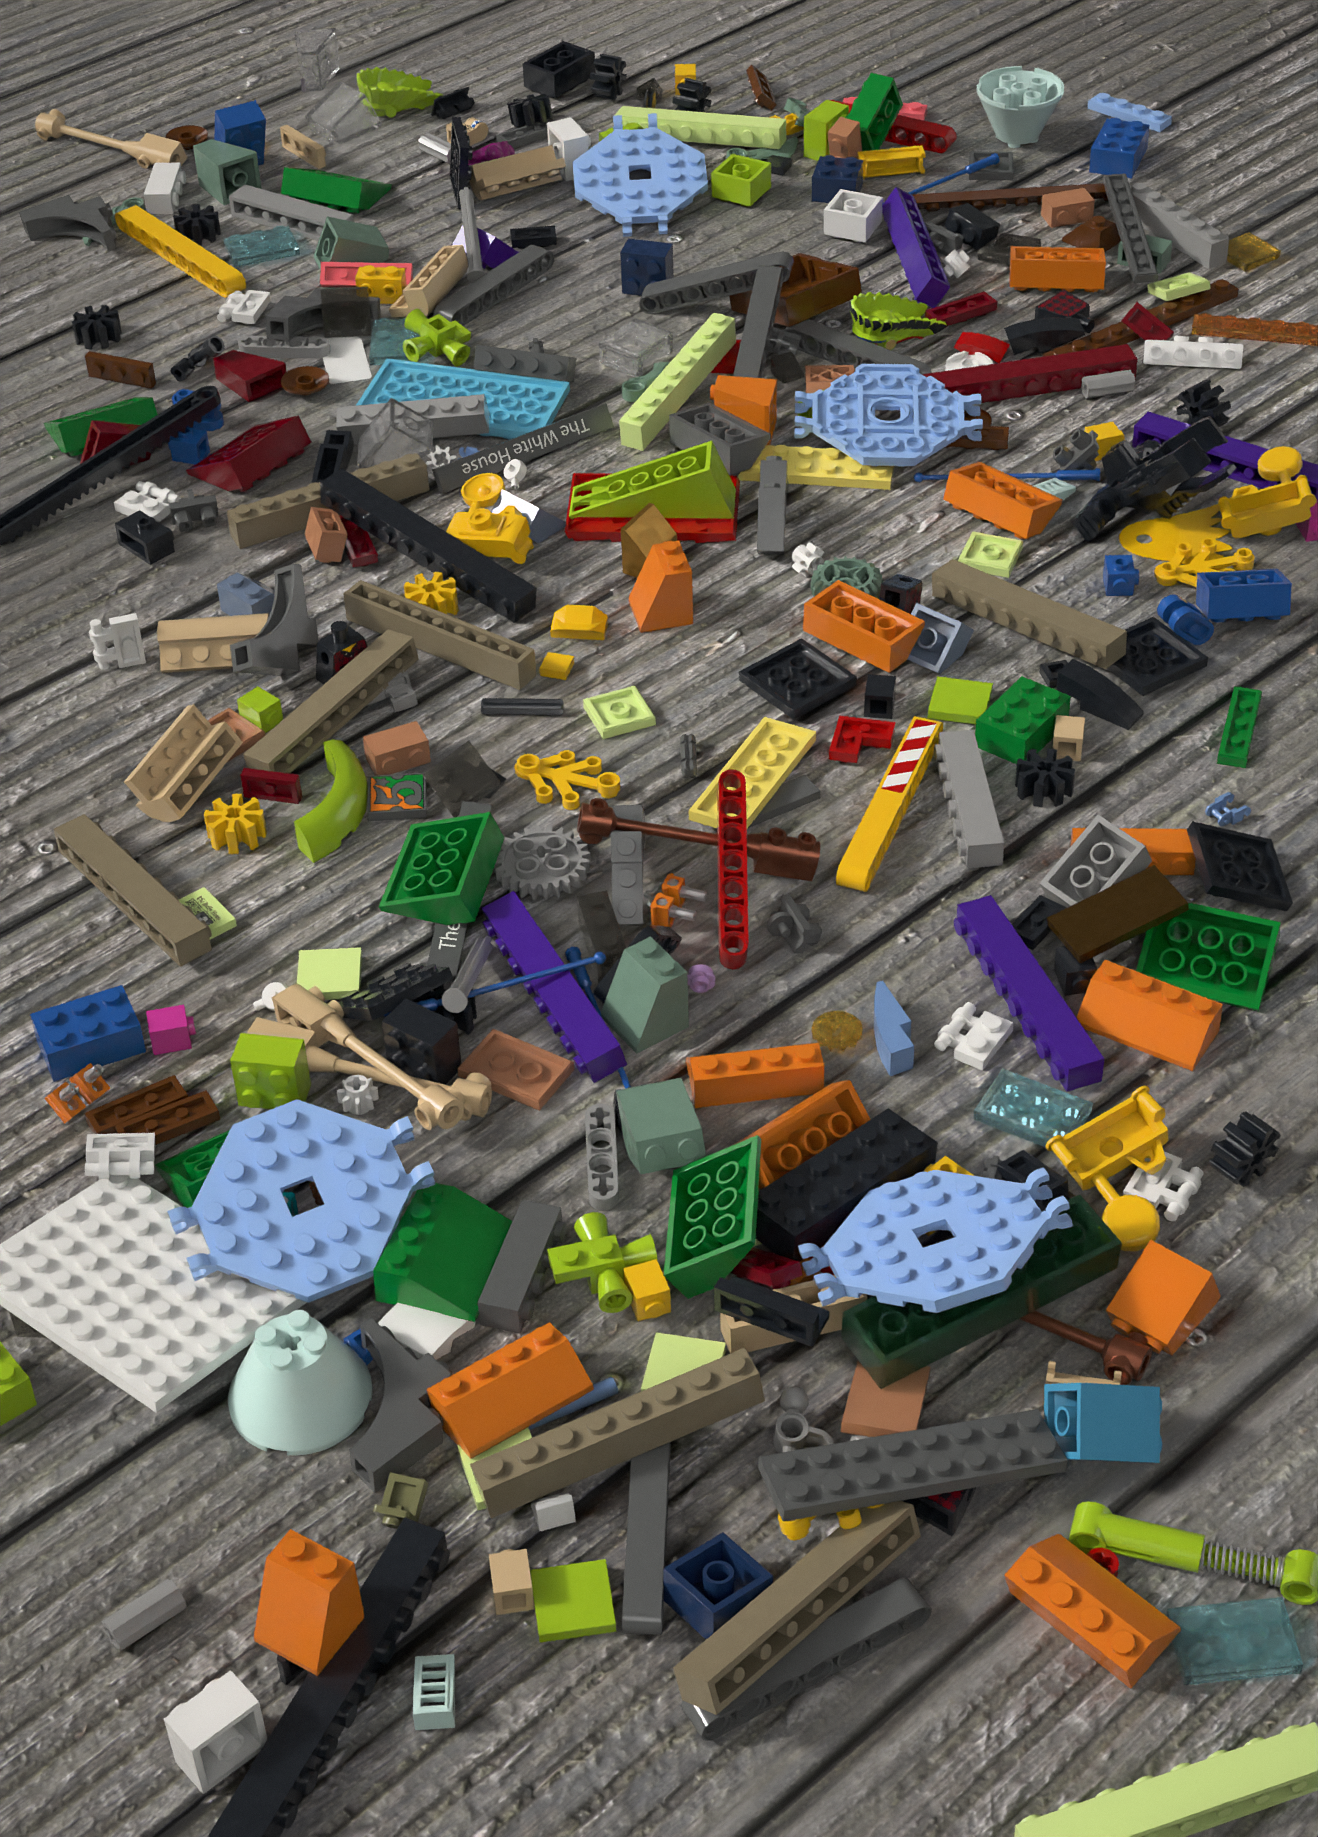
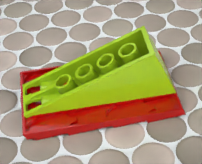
[564,441,740,543]

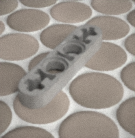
[238,336,330,358]
[585,1104,619,1211]

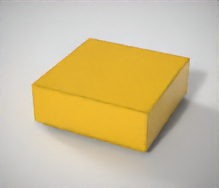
[539,652,574,680]

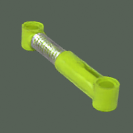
[1068,1501,1318,1605]

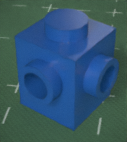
[168,427,210,464]
[1103,555,1139,596]

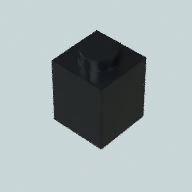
[864,674,896,719]
[1054,946,1097,996]

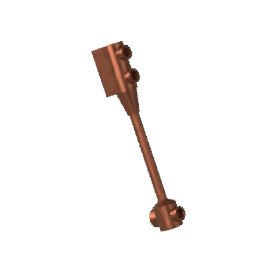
[577,798,820,882]
[972,1294,1152,1385]

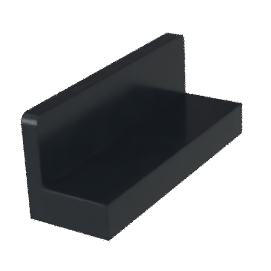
[714,1277,829,1347]

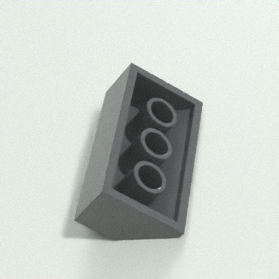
[669,403,771,476]

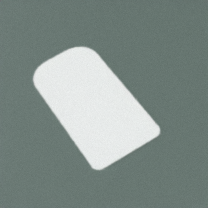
[323,335,372,384]

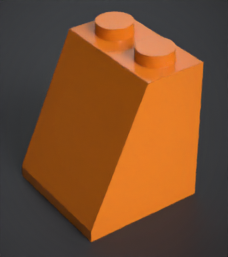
[710,375,777,445]
[628,541,693,633]
[1106,1240,1221,1356]
[254,1529,364,1676]

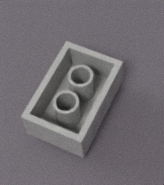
[1039,815,1152,908]

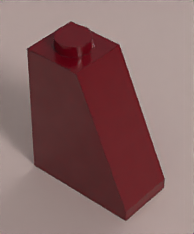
[213,350,287,402]
[80,420,156,468]

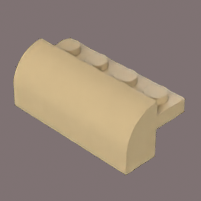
[469,145,566,200]
[389,245,468,319]
[157,613,269,673]
[124,704,243,822]

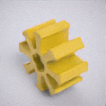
[404,572,459,615]
[204,794,267,854]

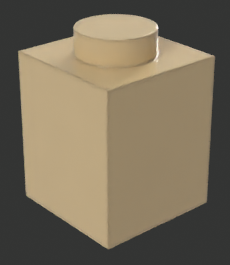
[1053,715,1085,761]
[489,1549,534,1615]

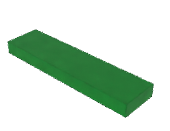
[1217,686,1262,768]

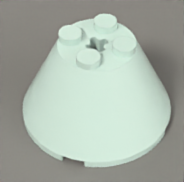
[976,66,1064,148]
[228,1310,373,1456]

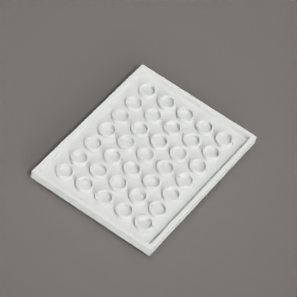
[0,1175,307,1413]

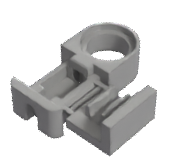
[368,669,418,712]

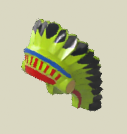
[850,292,947,350]

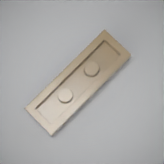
[280,125,326,169]

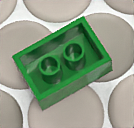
[845,72,903,151]
[975,676,1071,764]

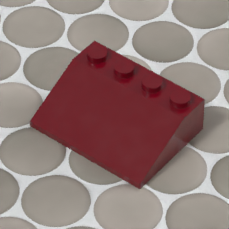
[186,415,312,492]

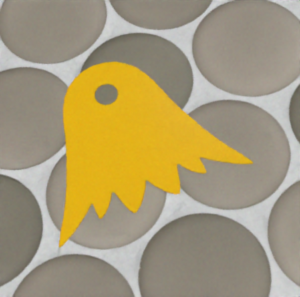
[1119,504,1233,571]

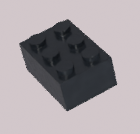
[522,41,596,98]

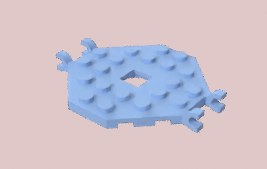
[573,113,708,237]
[794,364,983,467]
[167,1099,435,1303]
[798,1167,1073,1313]

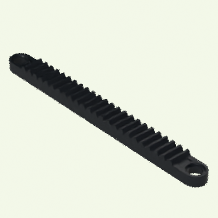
[0,386,221,545]

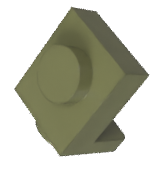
[373,1472,429,1529]

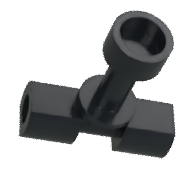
[170,335,225,382]

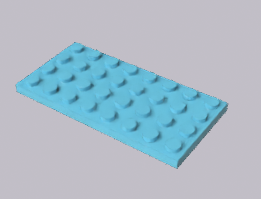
[356,358,570,440]

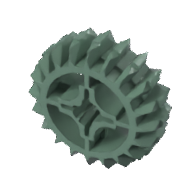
[811,556,883,599]

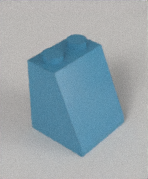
[1044,1383,1162,1463]

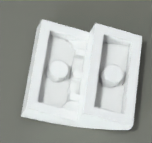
[378,1303,476,1360]

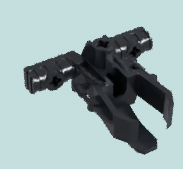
[1071,417,1236,542]

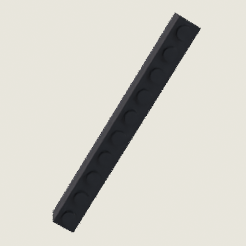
[320,468,537,623]
[208,1517,450,1837]

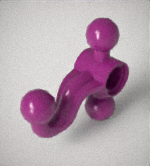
[469,141,515,165]

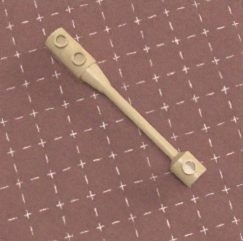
[35,109,187,169]
[272,984,465,1130]
[247,1017,492,1121]

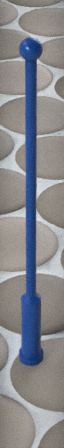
[882,153,1000,205]
[914,468,1100,483]
[565,947,631,1089]
[384,952,606,1018]

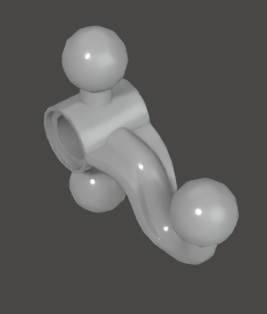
[773,1386,870,1453]

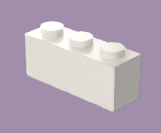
[144,162,186,214]

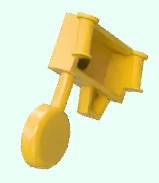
[1218,446,1317,538]
[446,473,534,564]
[1045,1085,1168,1251]

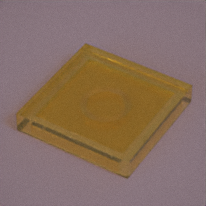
[1227,232,1281,272]

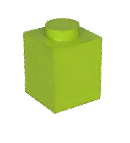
[237,686,283,733]

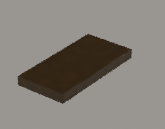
[1047,865,1189,964]

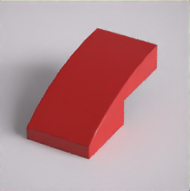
[953,332,1010,363]

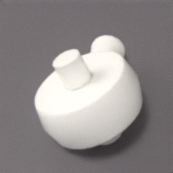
[504,459,527,490]
[253,982,288,1011]

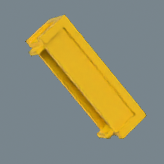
[857,145,926,180]

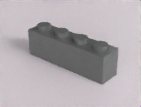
[474,345,577,382]
[478,1200,567,1334]

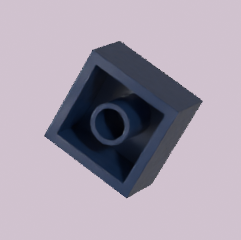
[812,155,863,203]
[620,239,674,296]
[663,1532,773,1639]

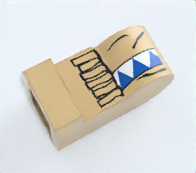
[446,117,488,146]

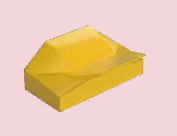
[550,605,608,640]

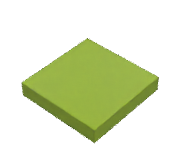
[927,676,993,725]
[530,1559,617,1643]

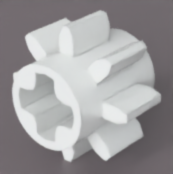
[942,249,970,278]
[426,445,456,476]
[792,542,824,577]
[337,1075,379,1115]

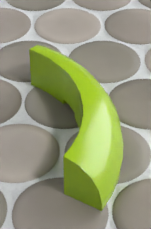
[294,739,368,863]

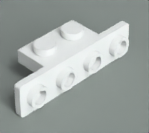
[1143,336,1243,369]

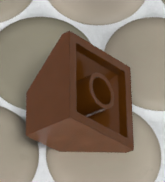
[1062,216,1121,252]

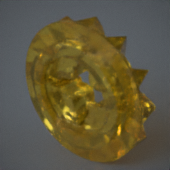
[811,1011,863,1052]

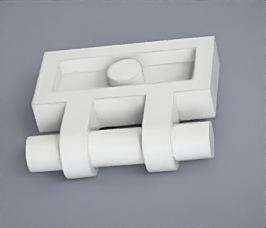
[217,290,271,325]
[114,481,181,522]
[89,613,146,670]
[934,1002,1013,1070]
[85,1133,155,1179]
[1123,1152,1204,1221]

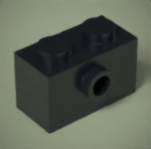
[945,203,1000,250]
[115,510,175,565]

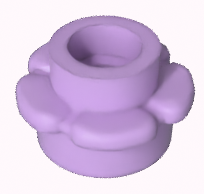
[687,965,715,993]

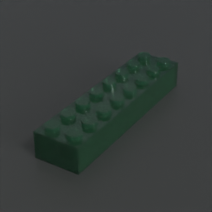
[841,1194,1122,1389]

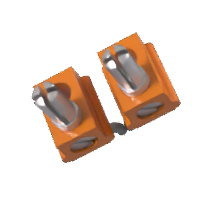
[644,873,707,928]
[44,1063,110,1124]

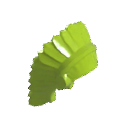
[356,67,443,118]

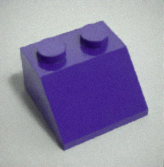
[452,225,519,269]

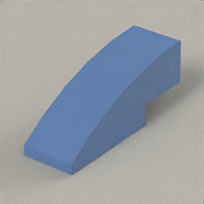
[874,980,914,1076]

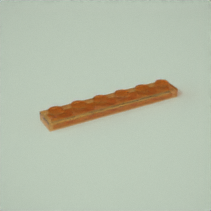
[1191,313,1318,346]

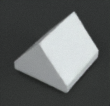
[531,1492,576,1531]

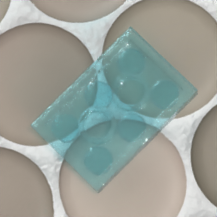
[223,226,300,268]
[369,317,420,366]
[973,1068,1093,1147]
[1166,1597,1303,1685]

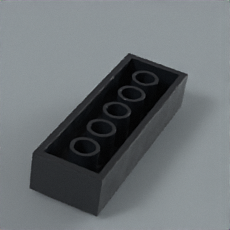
[756,1108,938,1262]

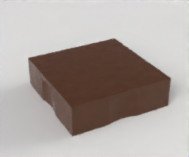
[729,253,862,327]

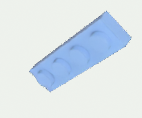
[1088,93,1172,132]

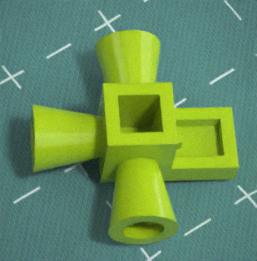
[403,309,471,367]
[547,1212,658,1313]

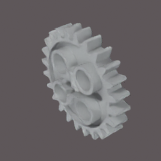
[494,825,591,900]

